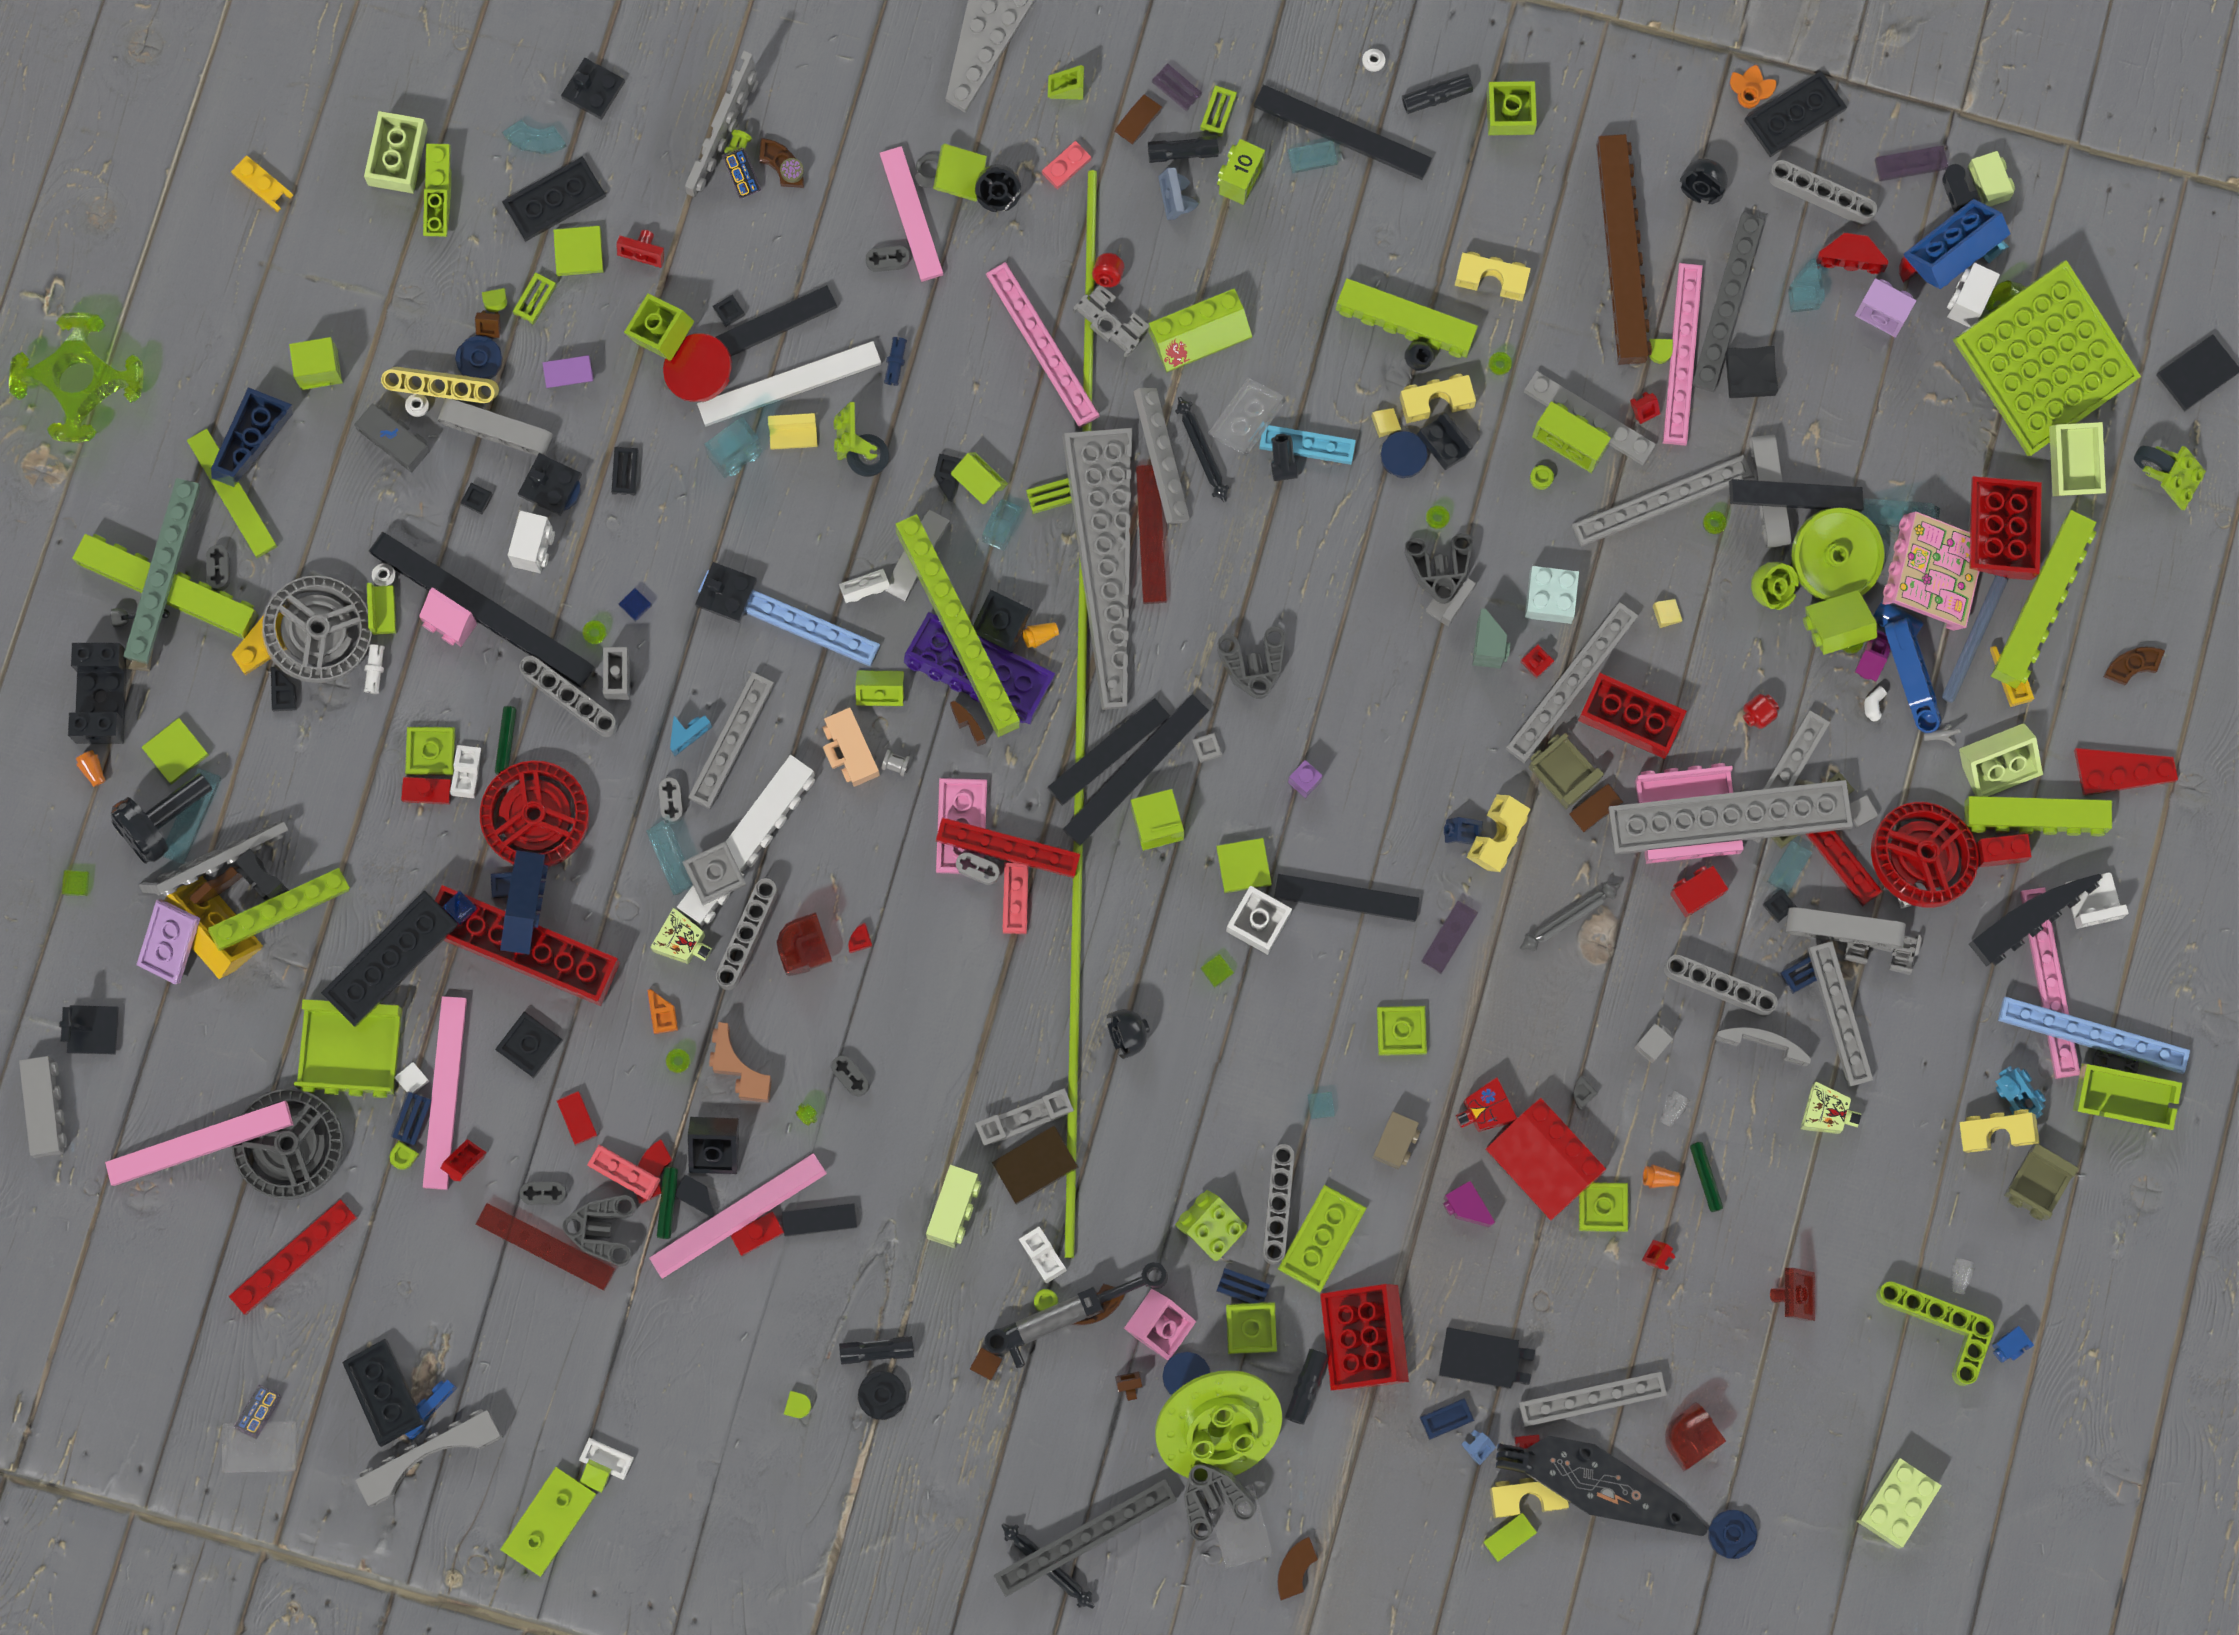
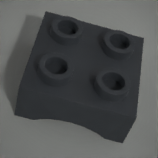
[1725,346,1778,398]
[235,848,289,901]

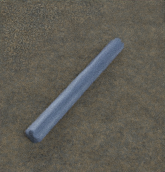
[1942,575,2008,703]

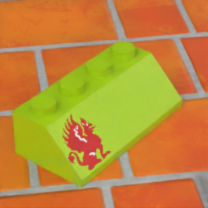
[1148,288,1252,372]

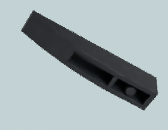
[1969,874,2103,967]

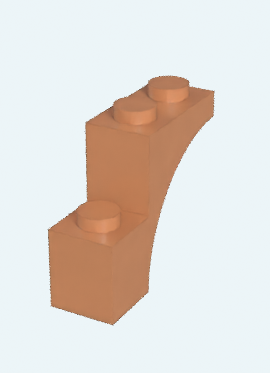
[709,1022,772,1103]

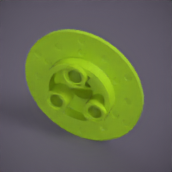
[1155,1370,1282,1481]

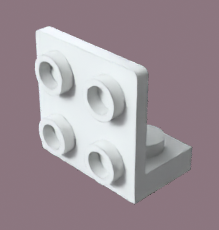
[2065,873,2129,929]

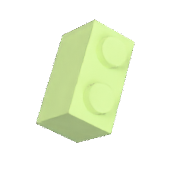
[1968,151,2015,207]

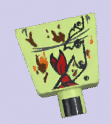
[650,908,712,964]
[1800,1082,1861,1134]

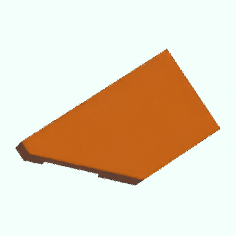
[647,989,678,1034]

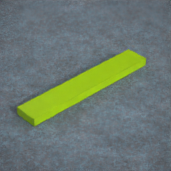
[187,429,277,558]

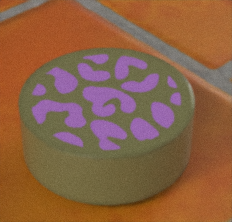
[780,158,804,183]

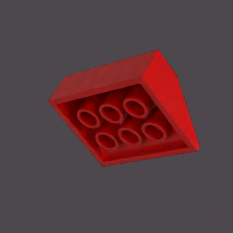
[1969,476,2042,580]
[1485,1098,1606,1221]
[1320,1284,1409,1391]

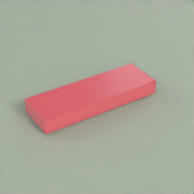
[1003,862,1028,934]
[587,1145,661,1200]

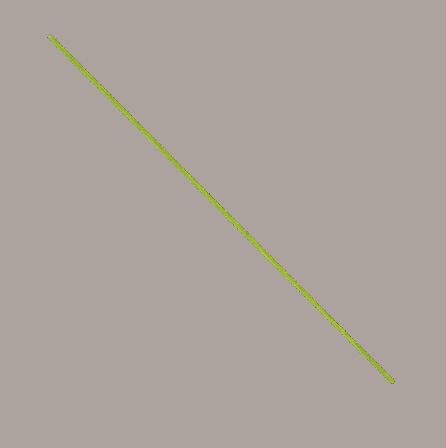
[1065,170,1097,1258]

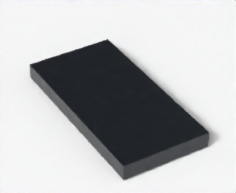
[1744,71,1847,157]
[502,156,606,242]
[342,1339,424,1447]

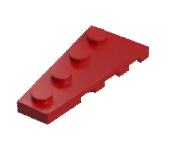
[2074,748,2178,796]

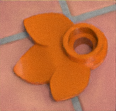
[1730,65,1776,108]

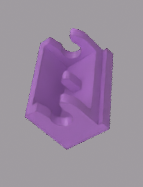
[542,355,594,388]

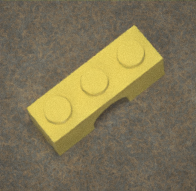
[1454,252,1531,301]
[1399,374,1476,424]
[1467,794,1530,872]
[1959,1109,2040,1153]
[1490,1478,1569,1518]

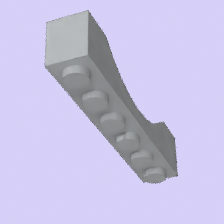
[355,1409,503,1507]

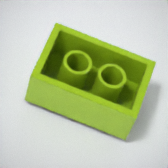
[1532,401,1611,474]

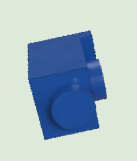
[1992,1326,2034,1363]

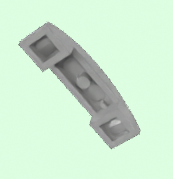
[885,510,950,602]
[1714,1028,1811,1067]
[975,1088,1074,1146]

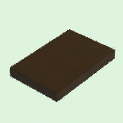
[992,1126,1079,1205]

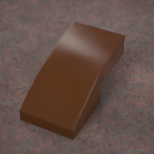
[1114,94,1162,145]
[950,701,986,747]
[1569,784,1623,832]

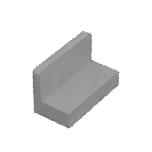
[1426,574,1476,627]

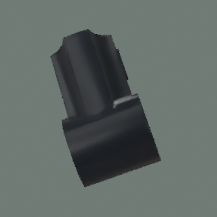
[1271,434,1298,482]

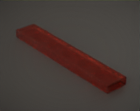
[1136,465,1167,604]
[475,1203,616,1291]

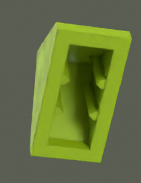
[1047,65,1084,100]

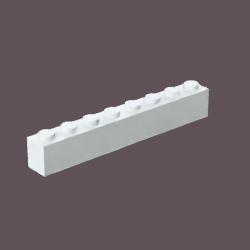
[677,755,815,928]

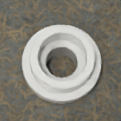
[1362,49,1385,72]
[405,394,429,417]
[372,563,396,586]

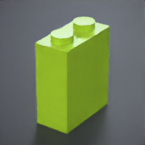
[1803,590,1877,655]

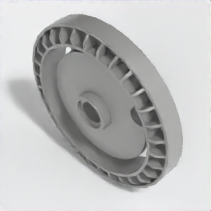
[262,576,372,683]

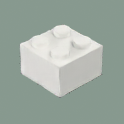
[1947,263,2000,327]
[508,511,555,574]
[1226,886,1292,955]

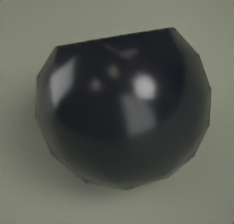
[1404,341,1434,371]

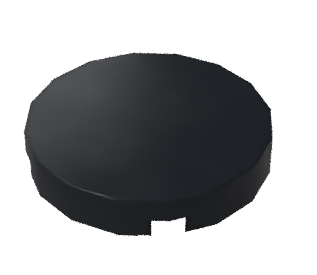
[858,1371,906,1420]

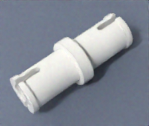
[364,645,385,694]

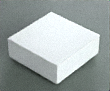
[394,1062,429,1094]

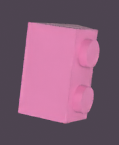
[419,587,477,647]
[1124,1289,1197,1361]

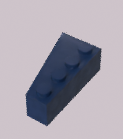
[211,387,292,487]
[500,851,548,954]

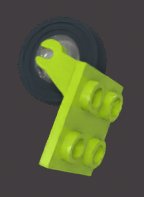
[833,402,889,477]
[2134,446,2206,511]

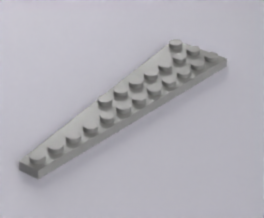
[1062,428,1132,710]

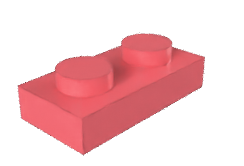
[1042,141,1091,190]

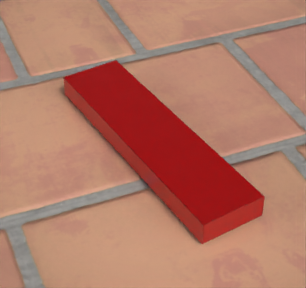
[1806,830,1882,907]

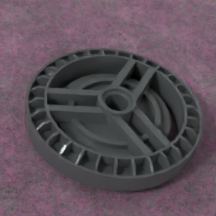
[232,1089,344,1200]

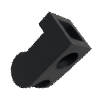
[1942,164,1979,212]

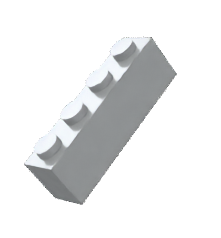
[19,1056,67,1158]

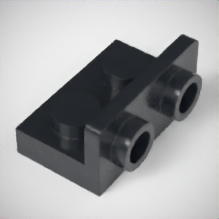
[1417,412,1473,470]

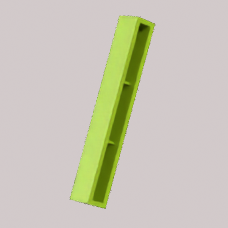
[1991,510,2097,689]
[72,534,258,639]

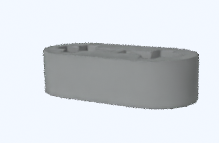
[659,778,683,824]
[956,853,1000,885]

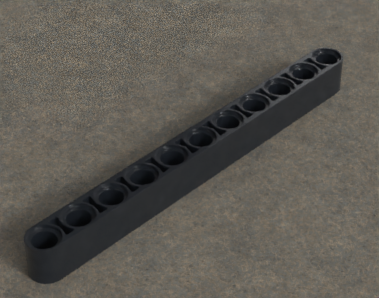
[368,532,595,687]

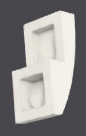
[450,745,481,799]
[1019,1227,1067,1284]

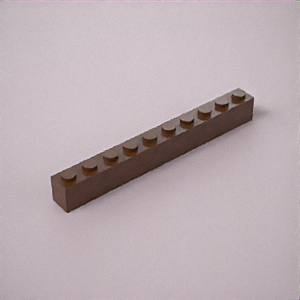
[1596,134,1652,365]

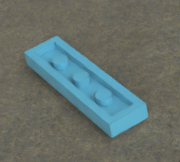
[1259,424,1356,465]

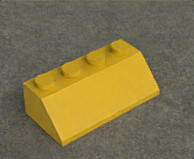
[164,876,263,979]

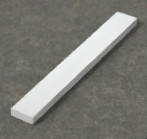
[697,341,881,427]

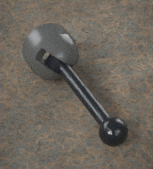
[111,608,170,627]

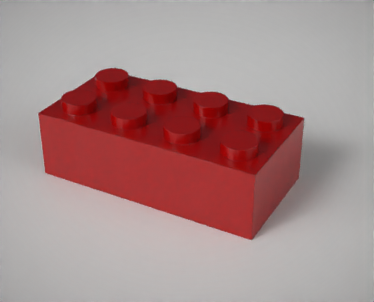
[1578,672,1687,759]

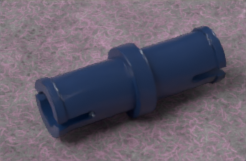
[884,337,907,386]

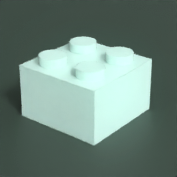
[1525,566,1579,624]

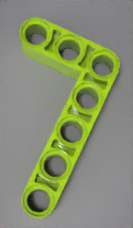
[1876,1282,1994,1386]

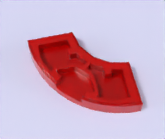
[636,1139,673,1205]

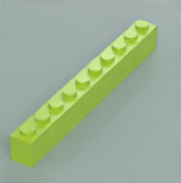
[895,514,1020,737]

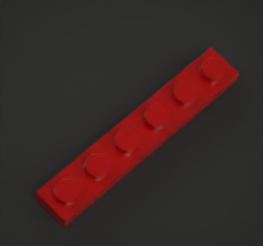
[936,817,1081,878]
[229,1199,358,1315]

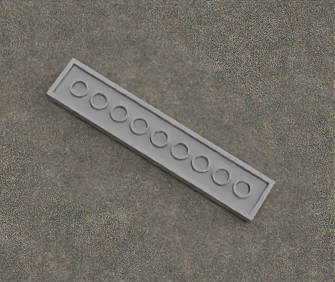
[1608,780,1853,855]

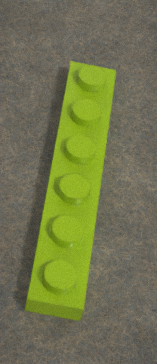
[208,868,350,951]

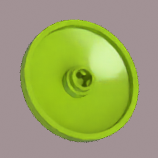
[1792,508,1884,601]

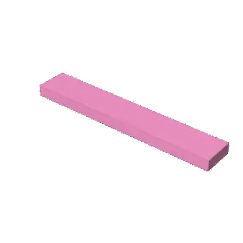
[880,146,943,282]

